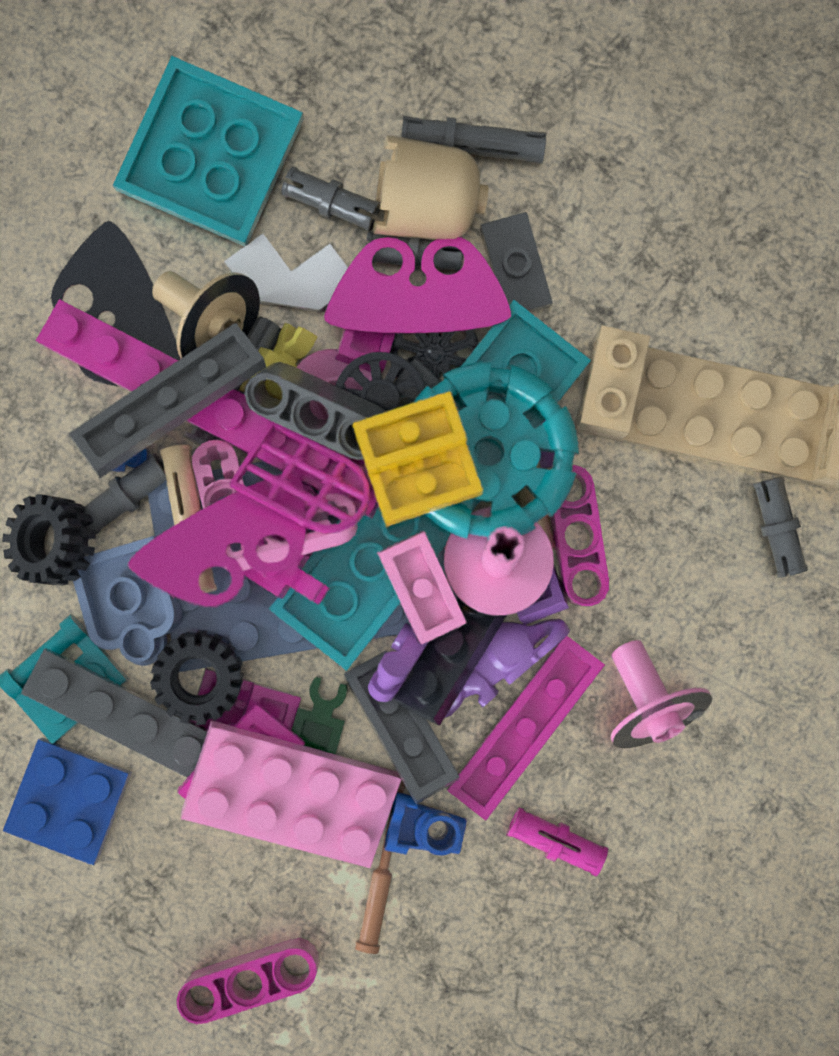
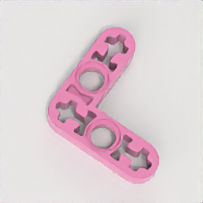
[192,440,358,571]

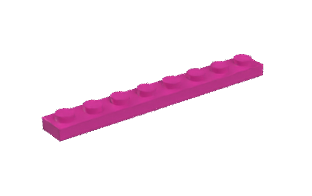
[35,299,379,519]

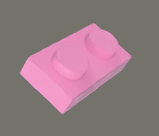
[377,531,467,645]

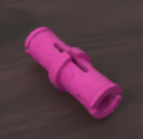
[506,807,609,877]

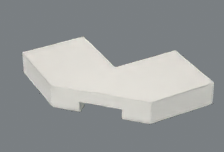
[224,234,348,313]

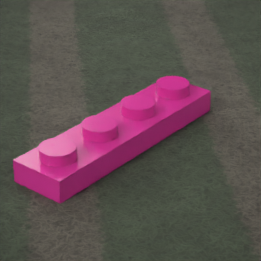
[447,636,605,821]

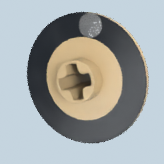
[152,271,260,359]

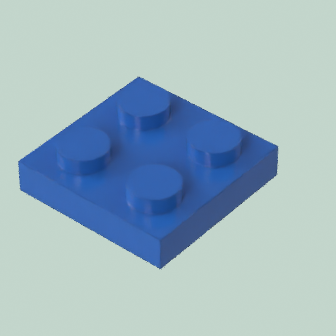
[3,738,132,866]

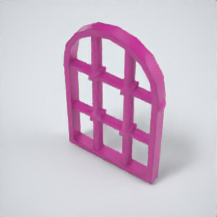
[229,421,370,533]

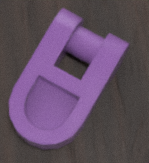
[368,623,429,702]

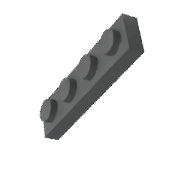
[68,323,266,478]
[21,648,208,778]

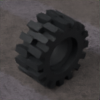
[2,494,96,586]
[150,630,244,725]

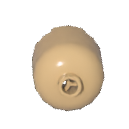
[373,135,489,240]

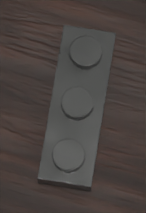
[344,651,460,804]

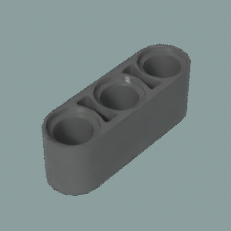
[245,362,386,460]

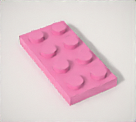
[181,720,401,868]

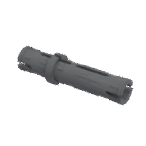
[401,115,546,164]

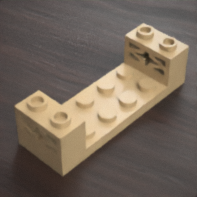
[574,325,839,490]

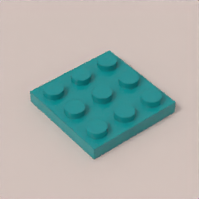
[112,55,304,247]

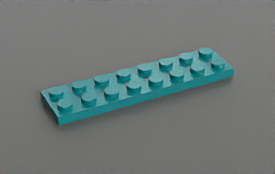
[269,300,591,671]

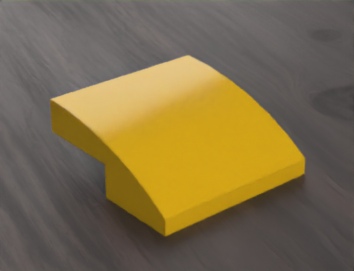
[353,391,483,527]

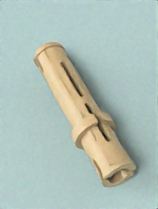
[160,444,217,593]

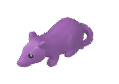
[445,619,570,718]

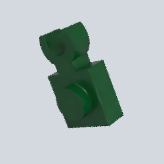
[291,675,348,755]

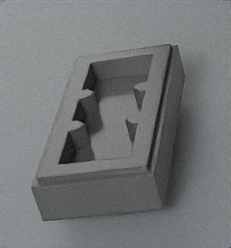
[480,212,553,312]

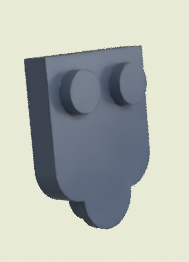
[73,535,182,666]

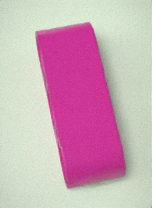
[550,465,609,606]
[176,938,320,1024]

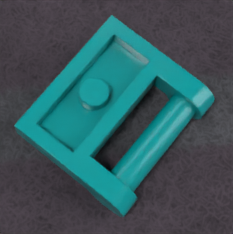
[0,614,129,744]

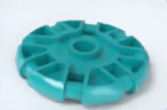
[413,362,579,541]

